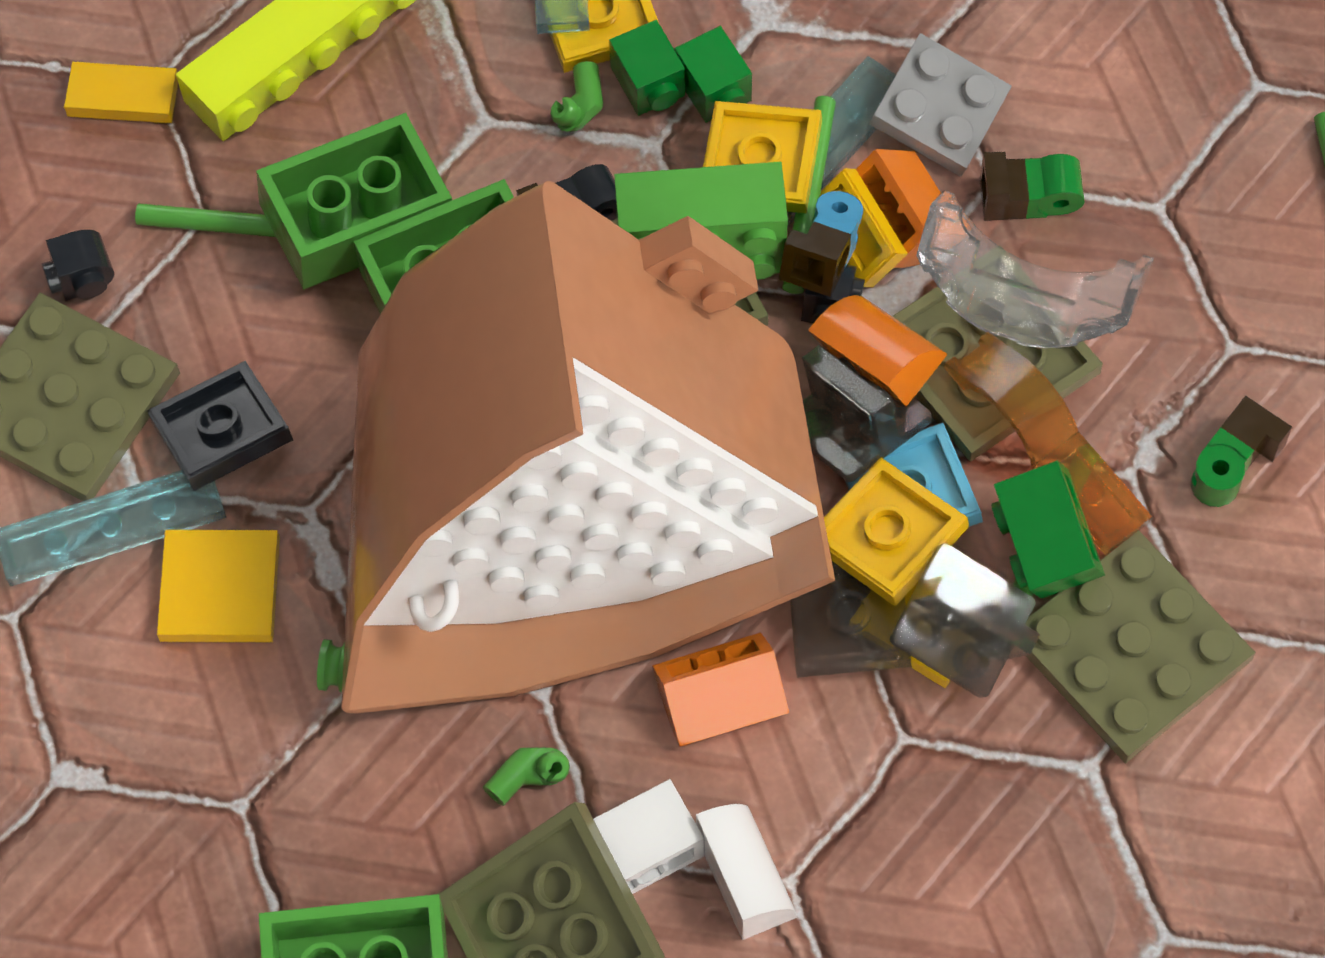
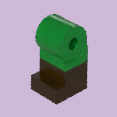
[980,152,1085,221]
[1191,396,1292,507]

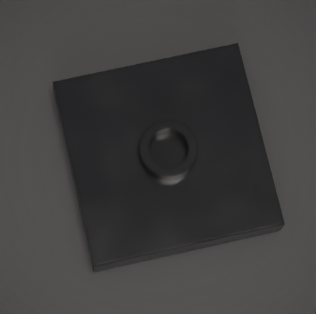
[147,361,293,491]

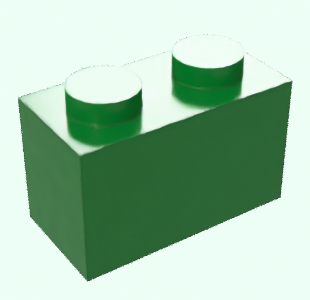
[991,460,1105,599]

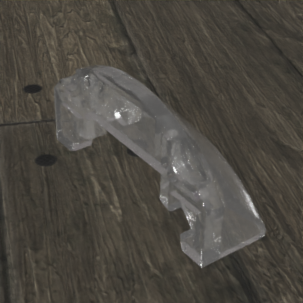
[916,191,1154,348]

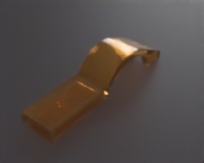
[944,332,1153,555]

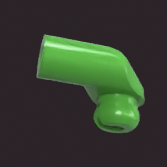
[550,61,603,132]
[483,747,570,806]

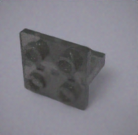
[802,345,932,482]
[890,543,1040,698]

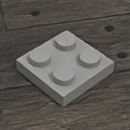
[868,33,1012,177]

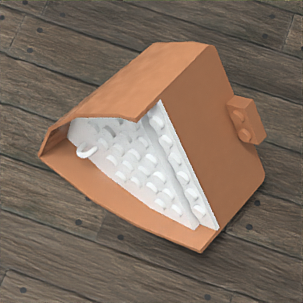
[341,181,835,713]

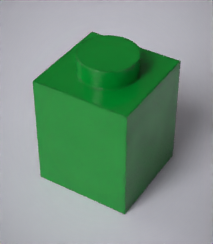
[609,19,685,116]
[674,26,752,123]

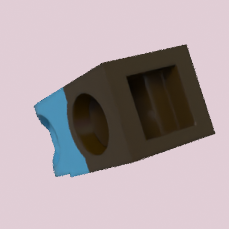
[779,191,864,297]

